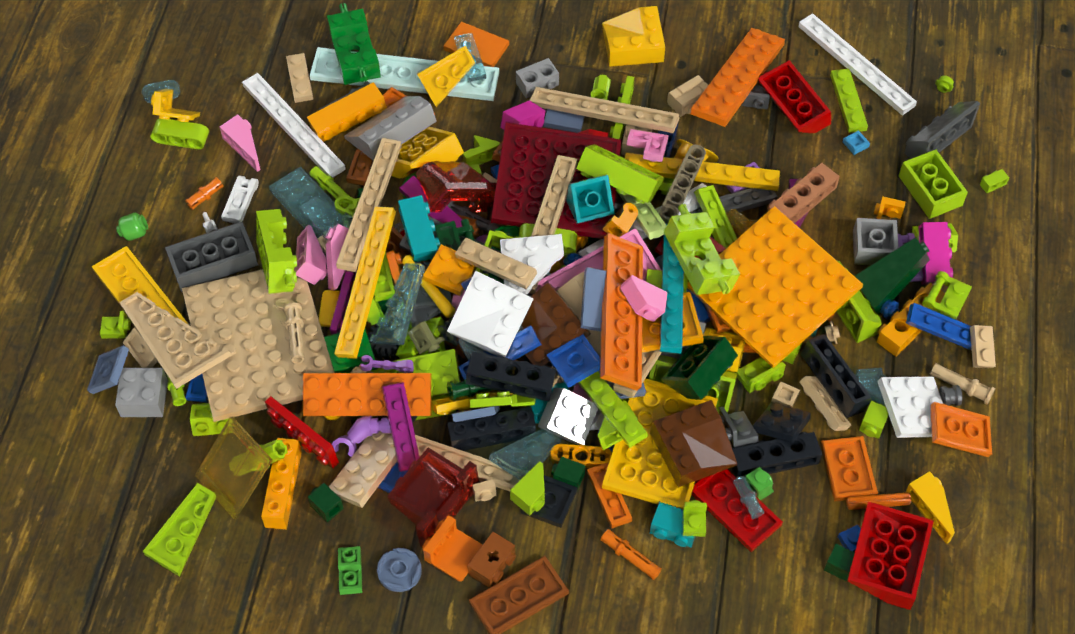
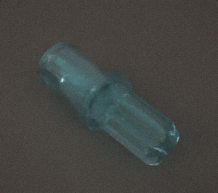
[734,476,764,519]

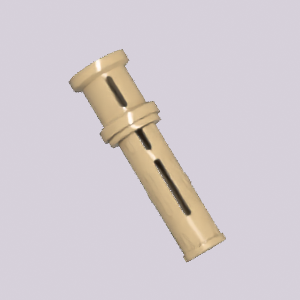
[283,302,305,363]
[930,363,995,405]

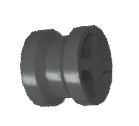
[939,385,962,406]

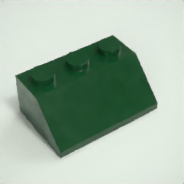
[661,336,738,400]

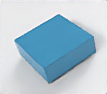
[843,130,870,155]

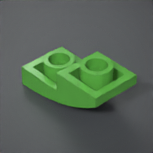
[338,546,362,595]

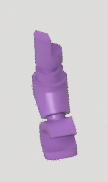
[332,416,391,457]

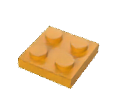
[423,244,476,296]

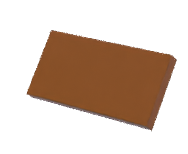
[469,556,569,634]

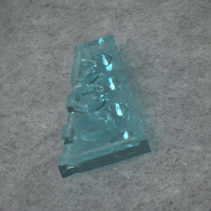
[369,263,425,345]

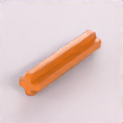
[846,492,911,510]

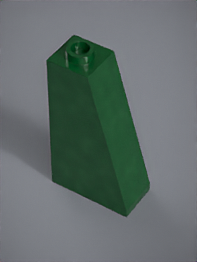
[855,237,930,315]

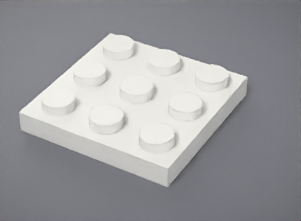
[877,377,943,438]

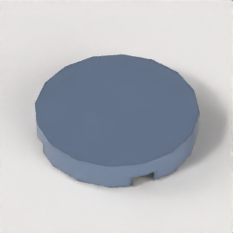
[377,548,422,592]

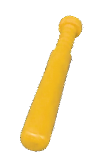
[402,255,456,318]

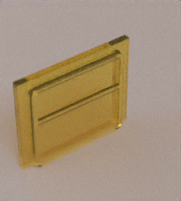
[195,416,273,519]

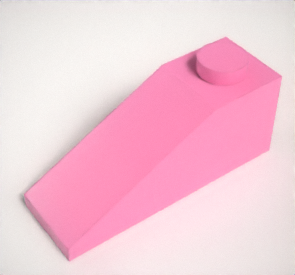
[220,115,260,172]
[326,224,349,291]
[295,225,327,285]

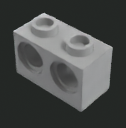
[516,58,559,98]

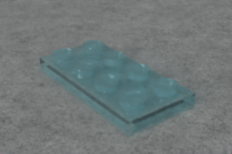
[269,167,345,238]

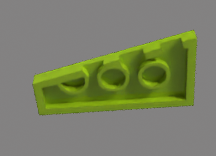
[143,483,216,577]

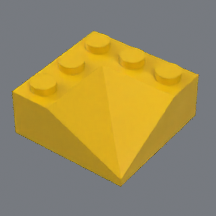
[602,6,665,67]
[391,127,464,179]

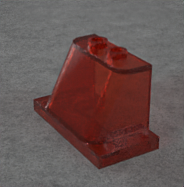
[415,161,497,212]
[388,447,479,548]

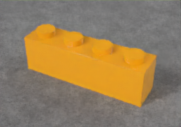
[307,82,387,142]

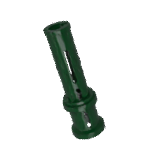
[447,374,511,401]

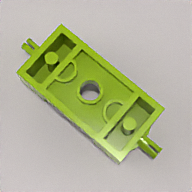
[664,204,740,295]
[256,209,297,294]

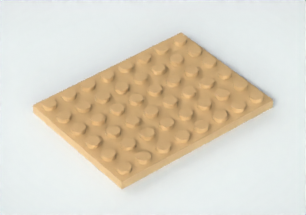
[182,267,334,422]

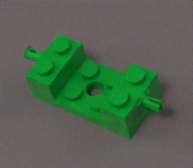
[327,3,381,85]

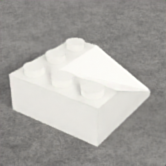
[447,271,533,357]

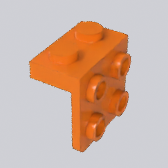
[423,515,483,581]

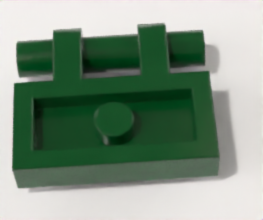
[435,219,474,251]

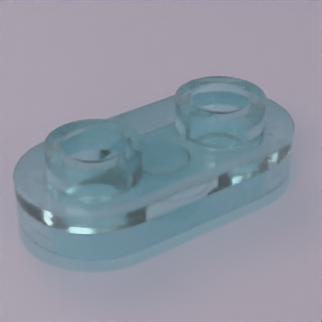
[142,80,181,103]

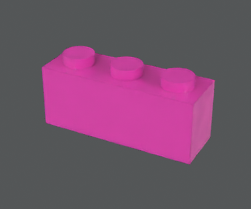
[918,222,953,285]

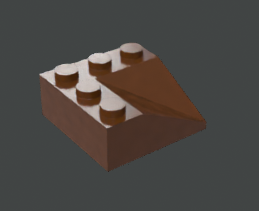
[517,282,591,366]
[650,400,737,487]

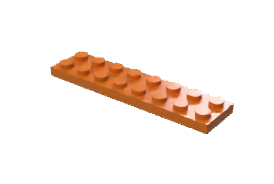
[690,28,785,127]
[600,233,643,391]

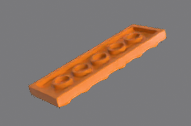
[303,373,431,416]

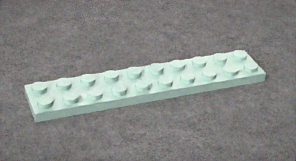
[310,47,499,101]

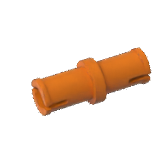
[185,177,224,210]

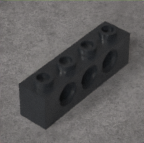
[801,334,872,418]
[466,351,556,402]
[448,407,536,451]
[732,432,822,480]

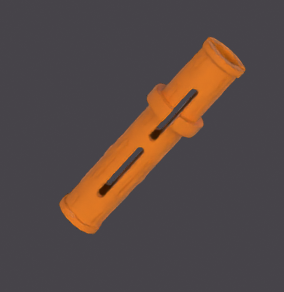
[600,529,662,580]

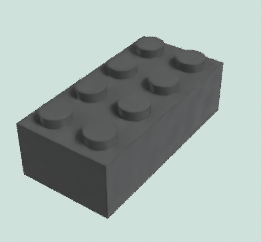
[165,222,258,292]

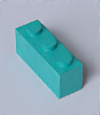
[398,195,440,263]

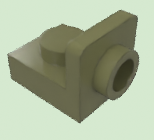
[408,321,445,354]

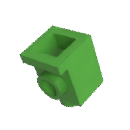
[744,467,774,501]

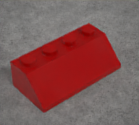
[758,60,831,133]

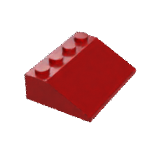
[847,501,934,610]

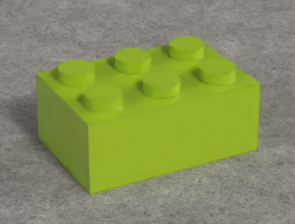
[899,150,968,219]

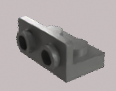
[741,85,770,109]
[719,407,758,448]

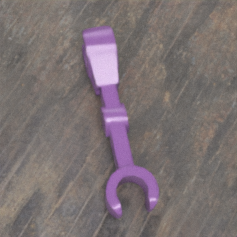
[360,355,414,373]

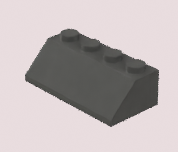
[904,101,980,159]

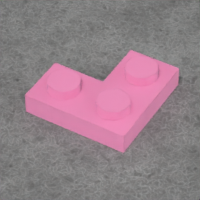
[627,129,669,162]

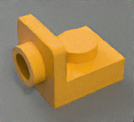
[874,196,906,219]

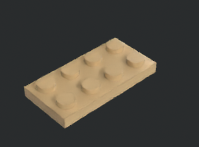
[329,431,397,508]

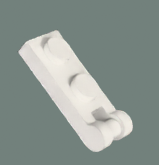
[221,176,259,223]

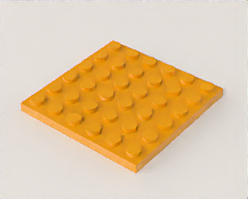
[687,206,863,368]

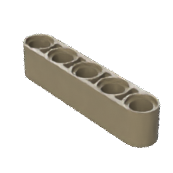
[659,144,706,224]

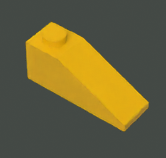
[906,471,955,544]

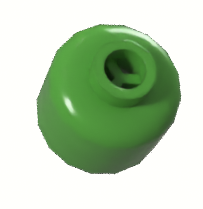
[116,212,148,241]

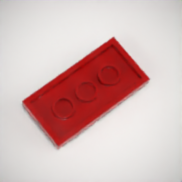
[265,396,339,469]
[691,469,783,552]

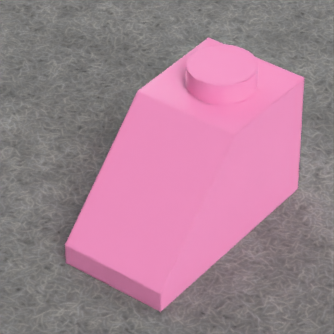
[620,275,667,322]

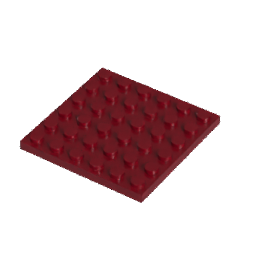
[491,122,621,239]

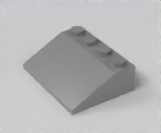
[344,96,437,161]

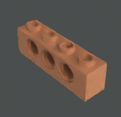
[767,163,840,224]

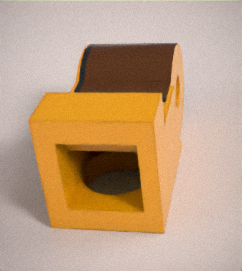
[603,203,638,237]

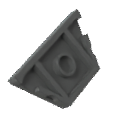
[407,261,452,327]

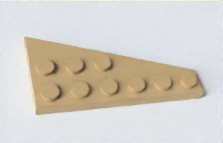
[119,292,231,389]

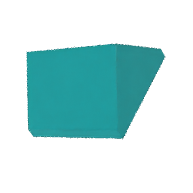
[566,175,615,223]

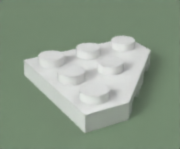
[500,234,564,295]

